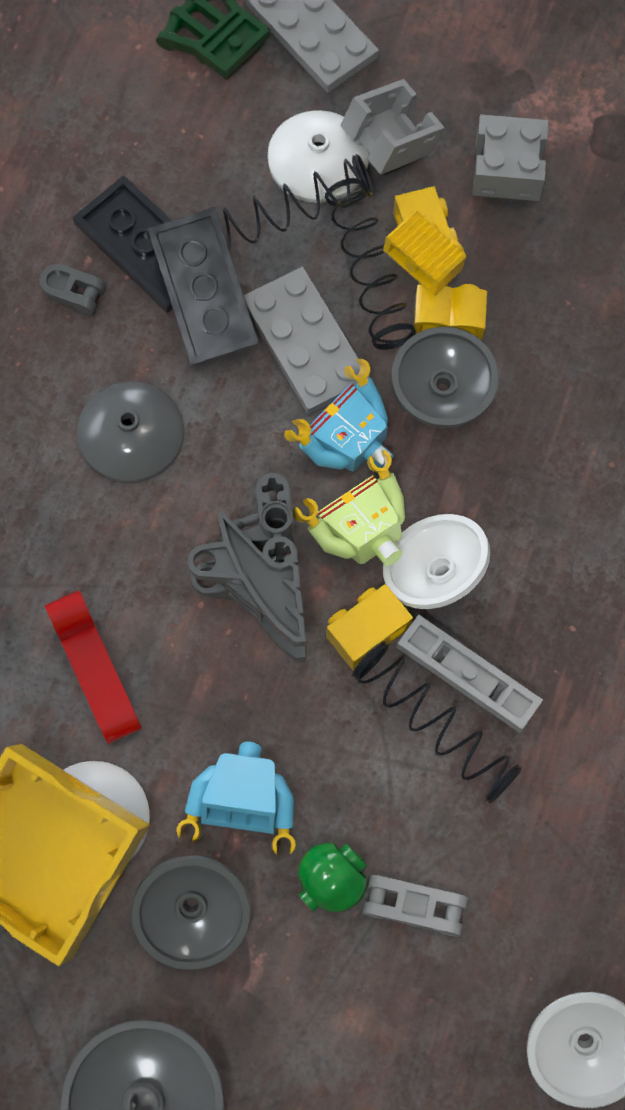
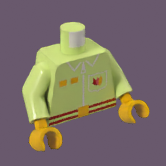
[293,450,405,566]

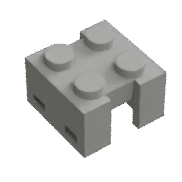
[340,79,445,175]
[472,114,548,201]

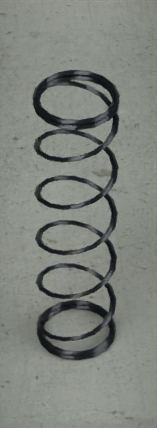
[223,154,374,250]
[324,178,416,350]
[352,642,522,804]

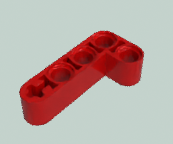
[44,590,142,745]

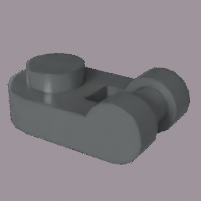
[39,264,106,316]

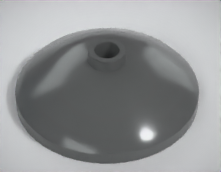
[391,327,499,428]
[77,381,184,483]
[132,856,250,970]

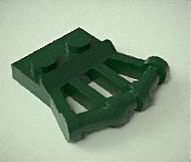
[156,0,270,79]

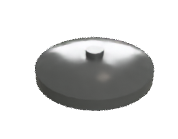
[60,1020,224,1110]

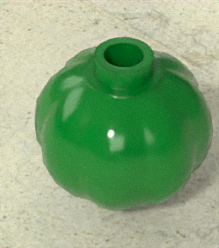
[298,843,367,913]

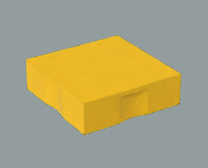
[0,744,150,967]

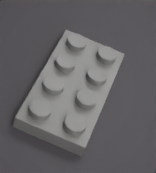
[245,0,379,93]
[243,267,370,415]

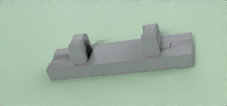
[396,615,543,733]

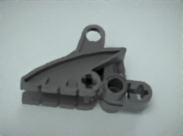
[188,473,306,662]

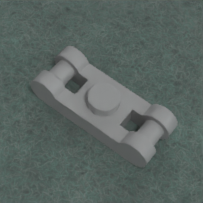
[362,875,468,937]

